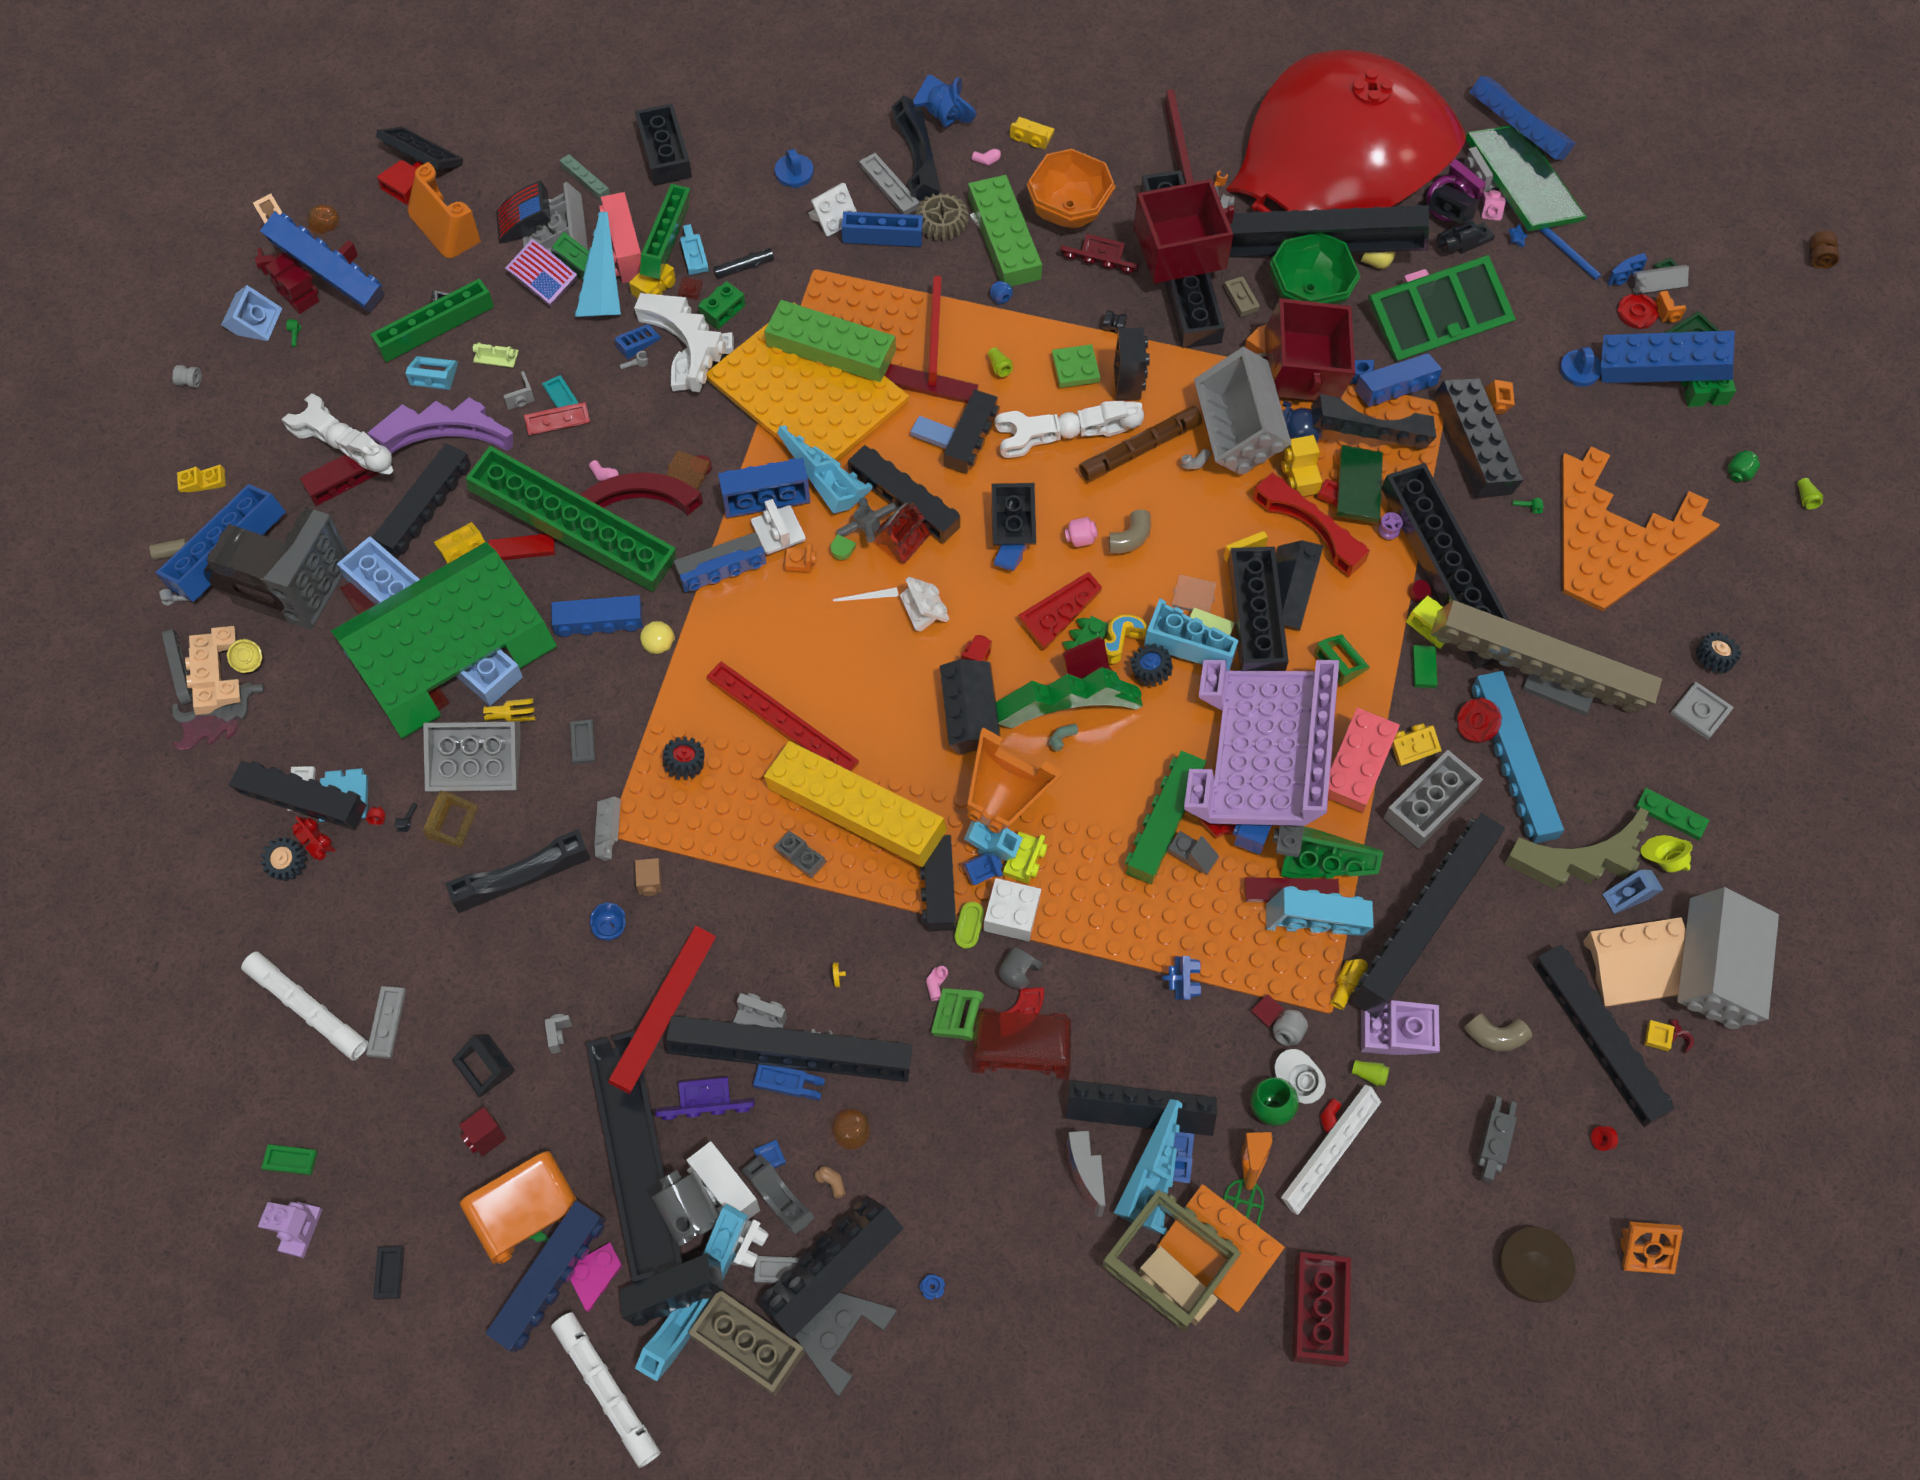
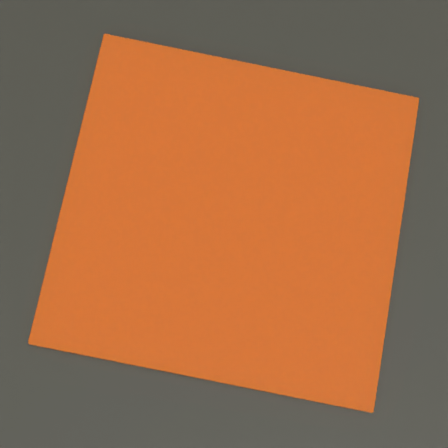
[618,269,1444,1014]

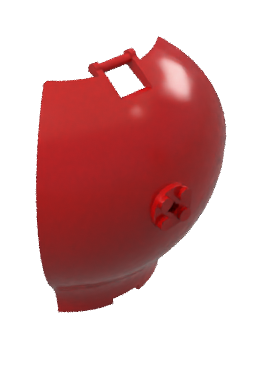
[1226,50,1466,212]

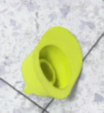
[1641,835,1693,872]

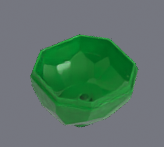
[1270,232,1360,305]

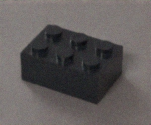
[1114,328,1150,400]

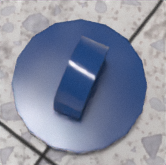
[775,148,814,188]
[1560,347,1601,387]

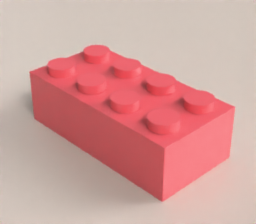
[599,192,641,283]
[1328,708,1400,813]

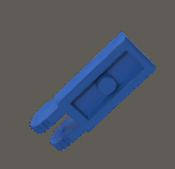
[753,1065,825,1100]

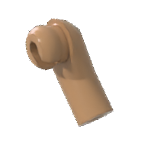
[815,1166,846,1199]

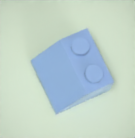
[221,285,283,341]

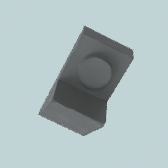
[1167,831,1219,875]

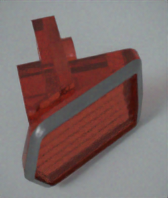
[874,502,931,564]

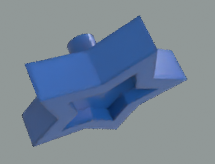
[1508,224,1528,247]

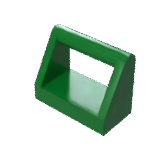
[551,232,589,281]
[1314,634,1370,686]

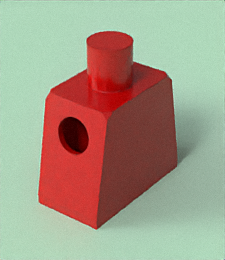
[377,160,423,206]

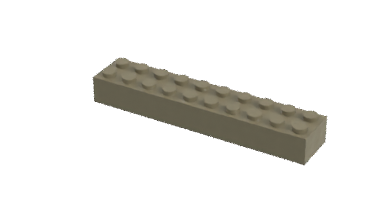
[1431,600,1662,713]

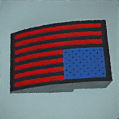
[496,180,551,243]

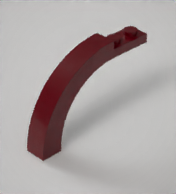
[580,472,703,516]

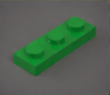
[1635,788,1709,841]

